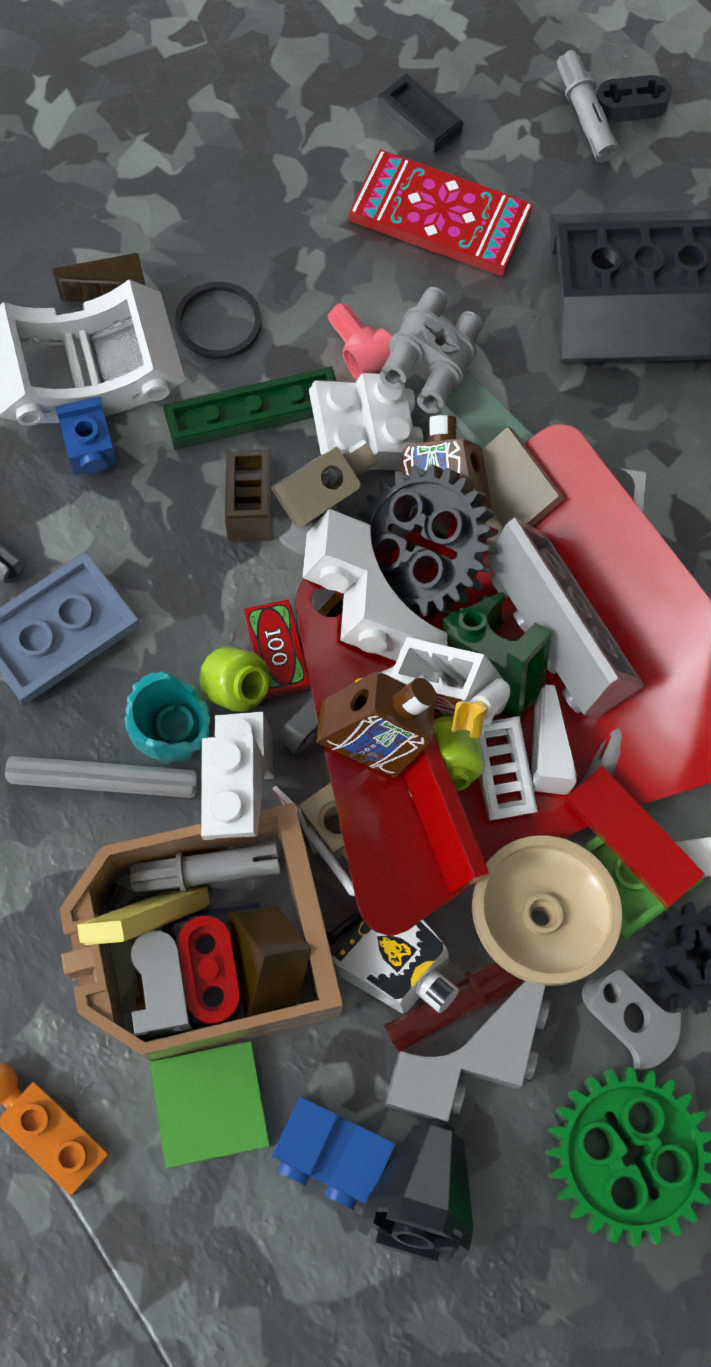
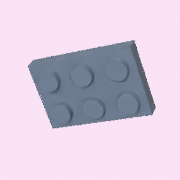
[0,551,140,706]

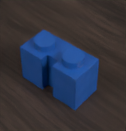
[271,1097,395,1210]

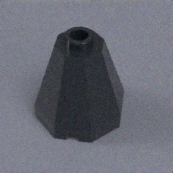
[358,1120,474,1263]

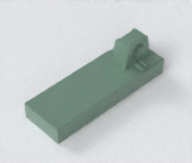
[441,371,533,449]

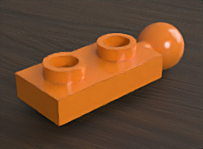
[0,1062,110,1196]

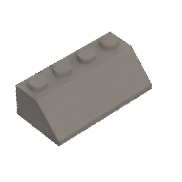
[486,517,645,718]

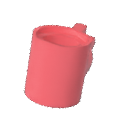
[328,303,392,381]

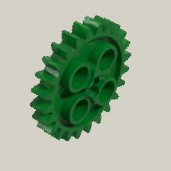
[545,1067,711,1247]

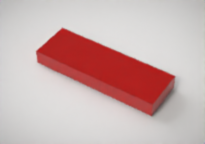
[402,736,489,894]
[564,765,705,909]

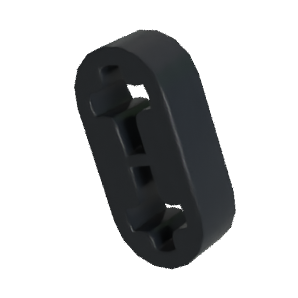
[596,75,672,122]

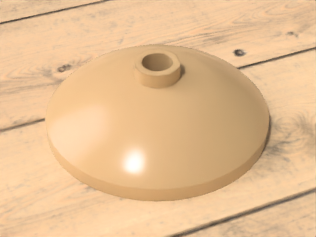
[472,835,622,986]

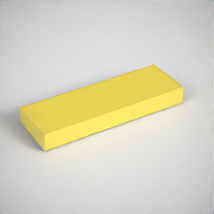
[77,887,210,945]

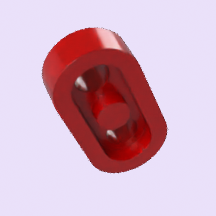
[178,916,241,1025]

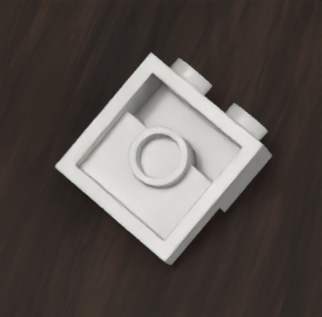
[309,373,423,470]

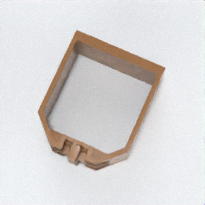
[60,802,343,1061]

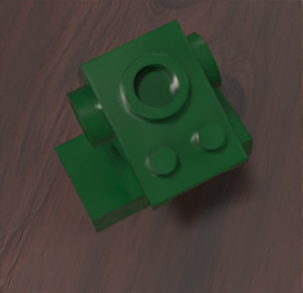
[443,592,552,718]

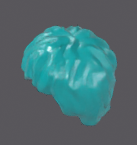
[124,671,210,765]

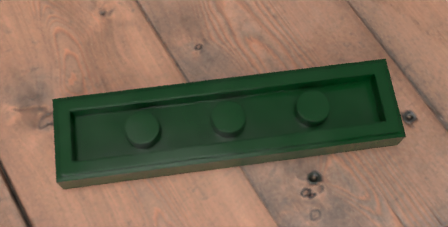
[163,366,337,450]

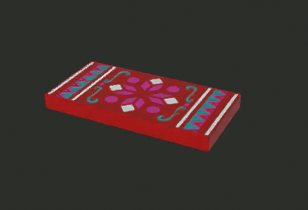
[349,149,533,277]

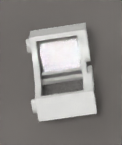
[0,279,185,426]

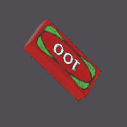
[244,599,310,699]

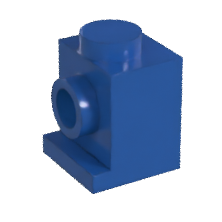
[55,397,117,475]

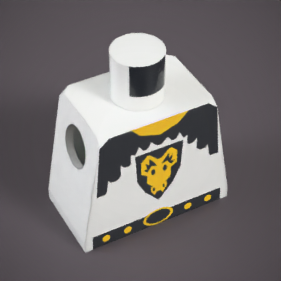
[332,920,459,1013]

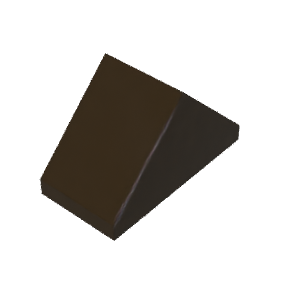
[228,906,311,1018]

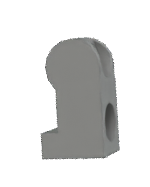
[131,930,193,1040]

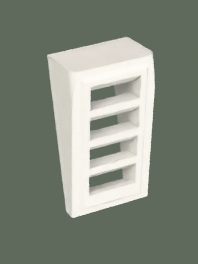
[531,685,577,794]
[478,716,538,820]

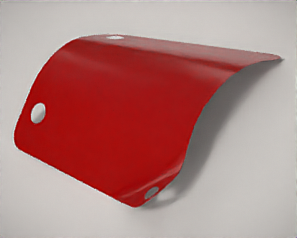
[295,424,711,937]

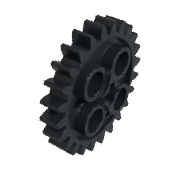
[358,464,499,618]

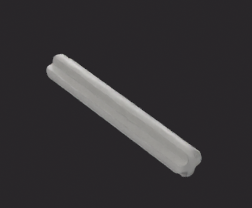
[5,756,198,798]

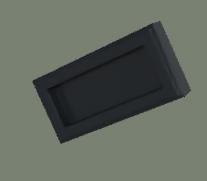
[377,73,463,154]

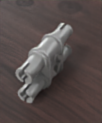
[380,287,483,414]

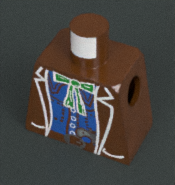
[400,415,492,521]
[316,672,437,778]

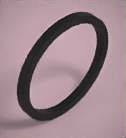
[175,282,261,359]

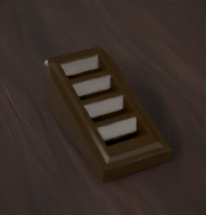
[52,253,146,302]
[225,450,273,541]

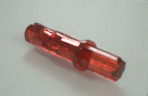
[383,962,524,1054]

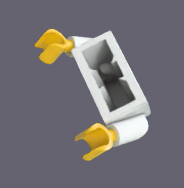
[355,637,510,738]

